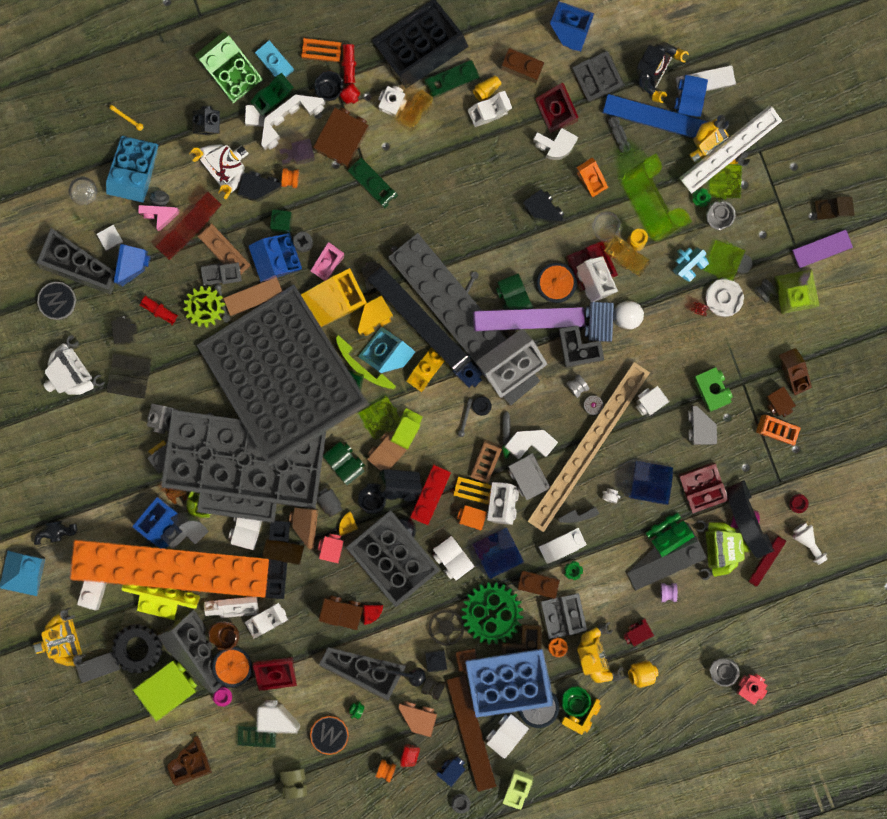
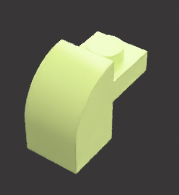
[503,769,533,810]

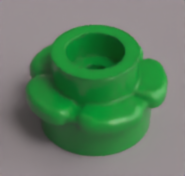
[692,188,711,207]
[564,561,583,580]
[348,701,365,719]

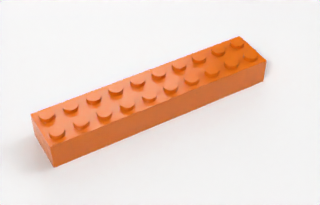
[70,540,269,598]

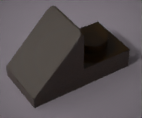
[814,197,855,221]

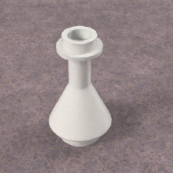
[793,522,828,565]

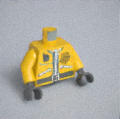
[689,115,750,166]
[33,607,87,667]
[577,622,626,683]

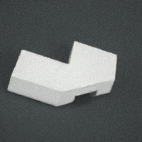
[504,430,558,459]

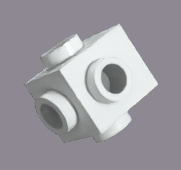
[378,86,407,118]

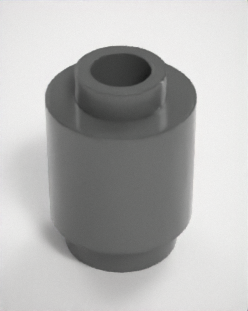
[317,488,343,517]

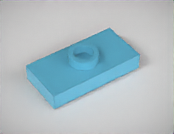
[255,41,294,77]

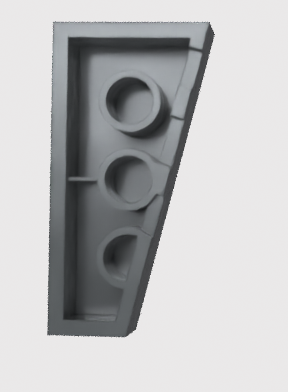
[37,228,116,295]

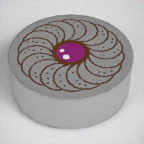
[584,396,603,415]

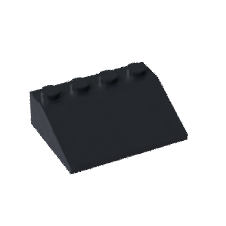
[372,0,469,89]

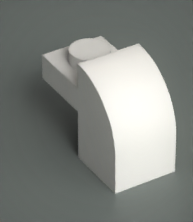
[468,91,512,127]
[533,128,578,160]
[539,528,587,564]
[245,603,288,639]

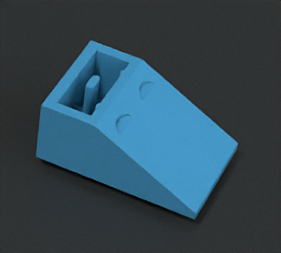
[106,136,159,203]

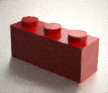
[410,465,451,525]

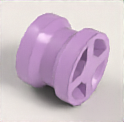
[660,583,678,602]

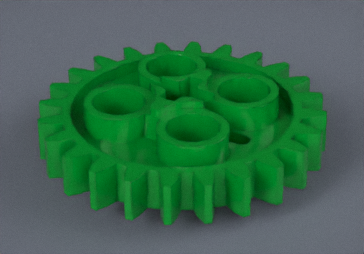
[461,582,524,645]

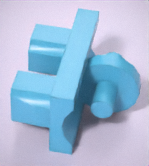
[672,247,709,282]

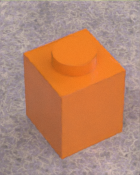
[457,505,487,531]

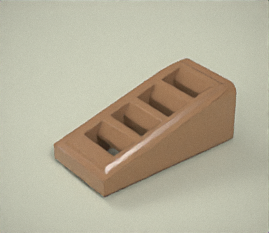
[470,439,502,484]

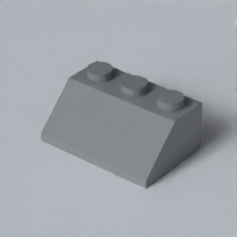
[476,328,548,398]

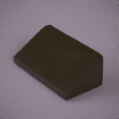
[262,538,304,565]

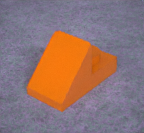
[576,157,608,198]

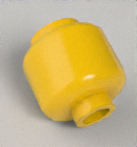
[628,660,658,688]

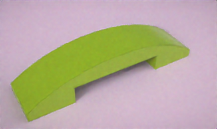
[336,335,396,390]

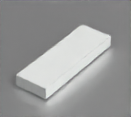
[676,65,736,97]

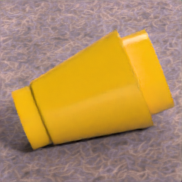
[473,75,501,102]

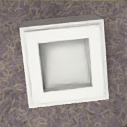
[245,105,266,127]

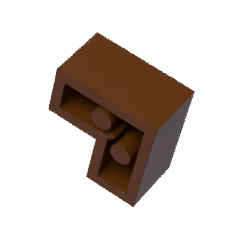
[319,595,363,630]

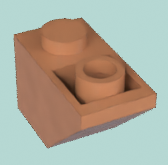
[399,701,437,737]

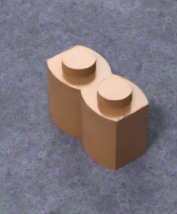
[367,430,410,471]

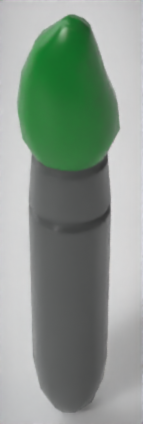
[502,411,511,458]

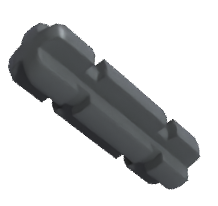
[608,116,631,153]

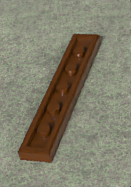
[447,675,497,792]

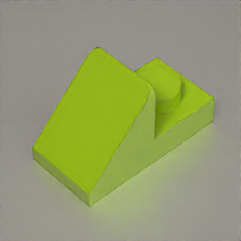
[391,408,423,450]

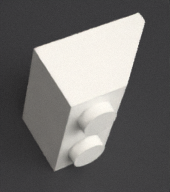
[576,256,618,302]

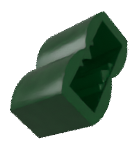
[495,273,533,310]
[323,441,365,485]

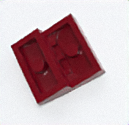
[565,241,618,292]
[679,462,729,513]

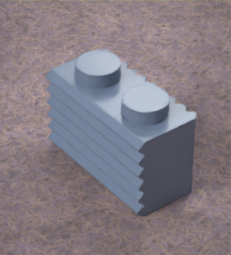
[585,302,614,342]

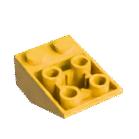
[301,268,367,327]

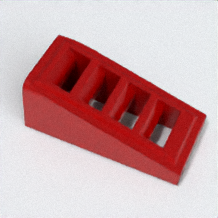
[400,744,420,767]

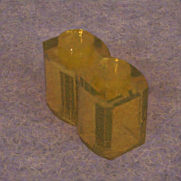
[400,90,433,132]

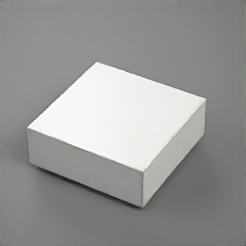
[97,225,123,251]

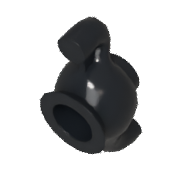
[34,521,77,545]

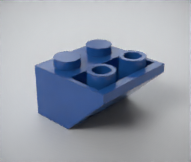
[249,233,302,282]
[132,497,178,549]

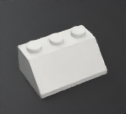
[257,700,300,733]

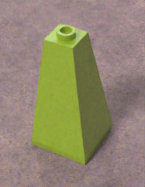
[774,269,820,314]

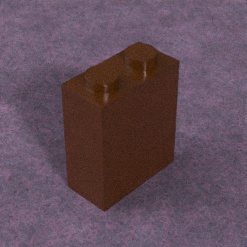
[313,107,369,168]

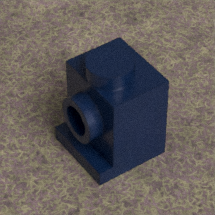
[453,362,483,388]
[436,755,466,787]

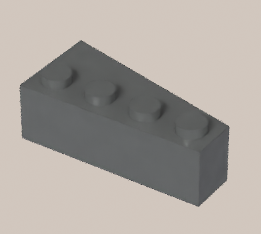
[319,648,406,701]

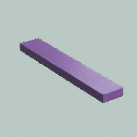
[473,307,585,331]

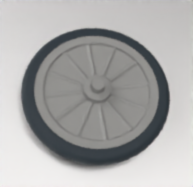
[519,692,559,728]

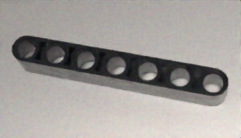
[366,264,471,373]

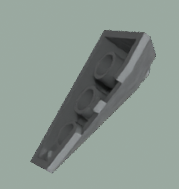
[627,523,707,591]
[158,609,222,694]

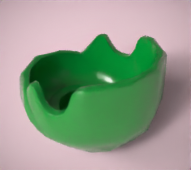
[562,686,591,717]

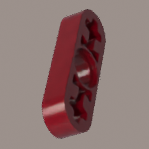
[748,535,786,587]

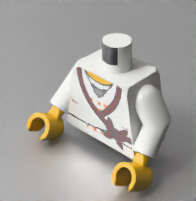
[189,144,249,199]

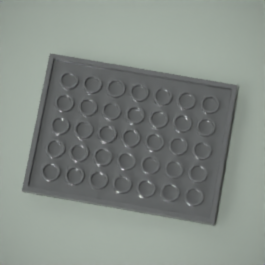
[197,285,369,467]

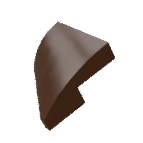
[167,736,212,786]

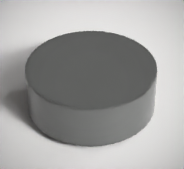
[732,254,752,274]

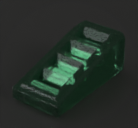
[238,726,277,748]

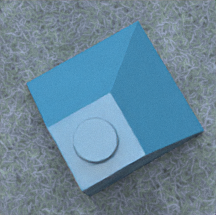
[0,551,45,596]

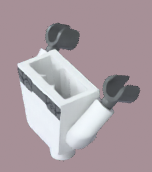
[44,336,105,395]

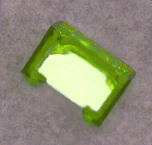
[622,153,692,241]

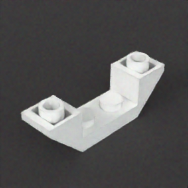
[261,95,325,150]

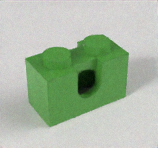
[693,368,733,412]

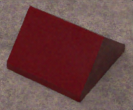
[535,83,579,133]
[253,656,297,691]

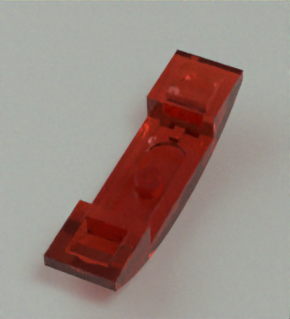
[156,192,222,260]

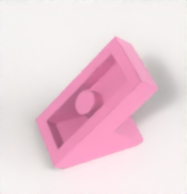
[138,205,179,231]
[311,243,344,281]

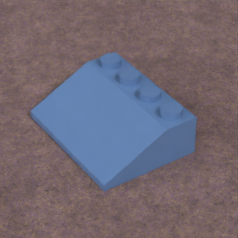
[466,649,553,717]

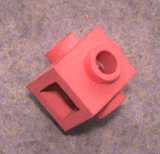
[736,673,767,705]

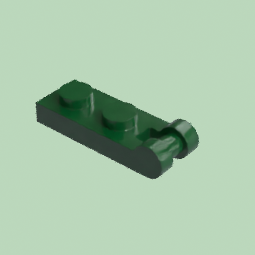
[423,60,480,99]
[348,158,399,209]

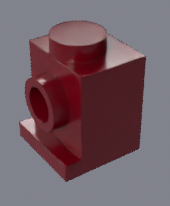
[623,618,654,647]

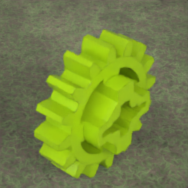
[183,286,226,328]

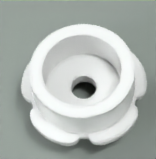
[602,488,621,504]

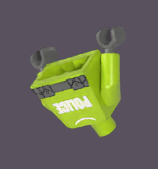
[696,520,751,580]

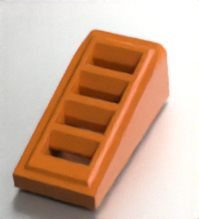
[756,415,800,446]

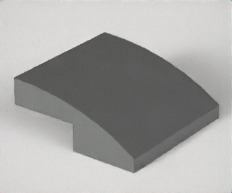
[572,51,625,102]
[539,593,587,639]

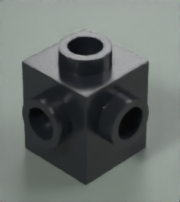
[192,106,220,136]

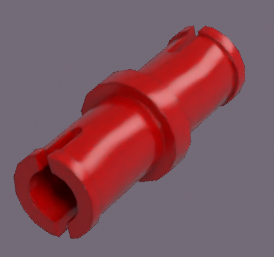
[341,44,356,84]
[139,295,178,325]

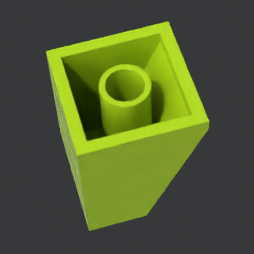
[133,660,198,722]

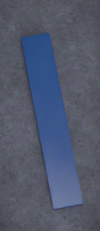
[603,94,707,139]

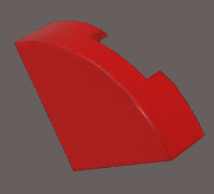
[364,605,383,625]

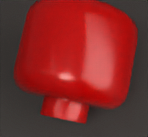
[339,83,360,104]

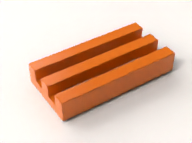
[302,38,342,63]

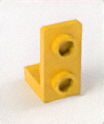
[406,347,445,393]
[561,698,601,735]

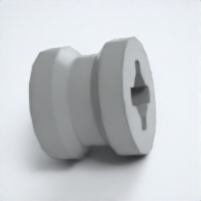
[566,374,589,398]

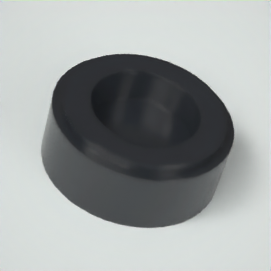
[472,397,492,416]

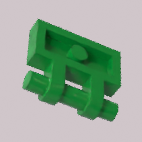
[645,512,695,557]

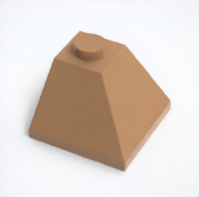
[289,508,318,549]

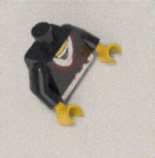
[637,41,689,103]

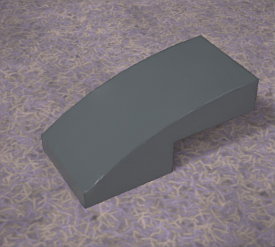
[201,262,242,286]
[558,507,599,523]
[75,652,120,683]

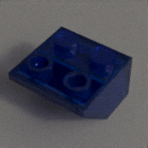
[629,461,673,505]
[472,527,524,579]

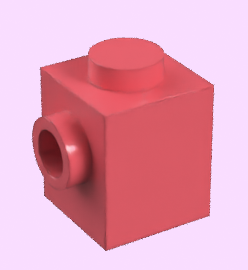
[318,534,344,563]

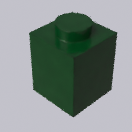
[270,209,293,233]

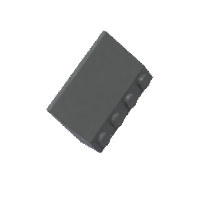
[346,511,440,607]

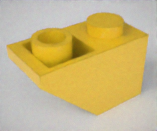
[358,295,393,336]

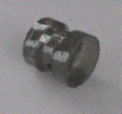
[420,675,446,701]

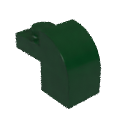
[250,73,294,116]

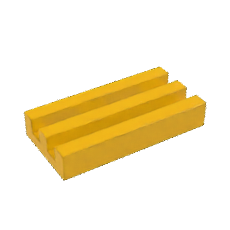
[454,477,492,505]

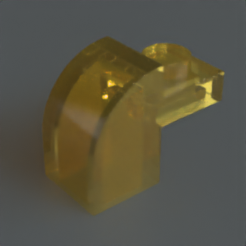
[604,235,650,277]

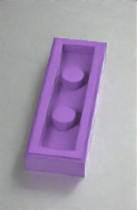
[792,230,853,268]

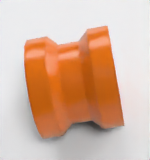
[282,168,299,188]
[548,637,568,657]
[376,759,396,783]

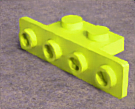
[121,584,200,620]

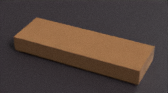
[198,223,251,275]
[223,277,283,316]

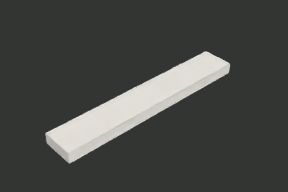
[680,105,782,194]

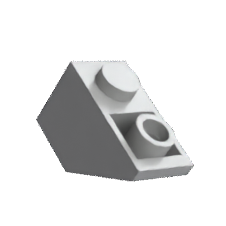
[688,406,717,445]

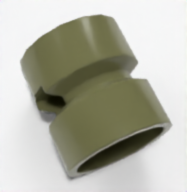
[280,768,308,799]

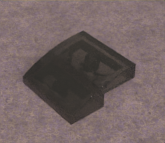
[107,352,152,399]

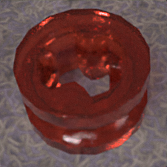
[691,302,710,317]

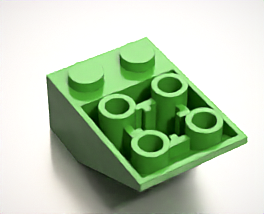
[195,32,263,103]

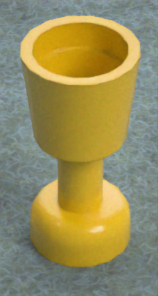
[627,229,648,251]

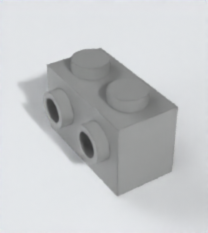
[509,453,550,500]

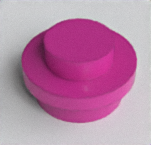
[213,687,232,707]

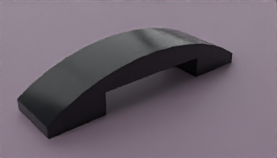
[727,480,774,559]
[265,521,290,599]

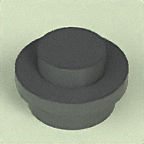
[150,190,169,207]
[451,794,471,814]

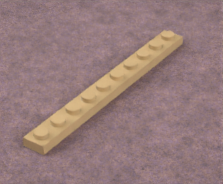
[527,362,650,532]

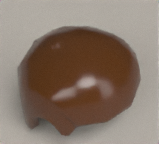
[208,621,240,651]

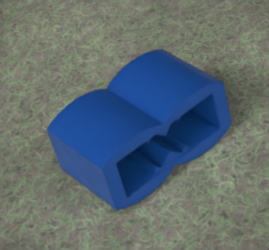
[674,75,708,118]

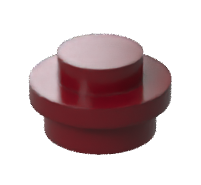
[789,494,809,513]

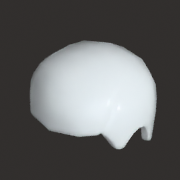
[613,301,644,329]

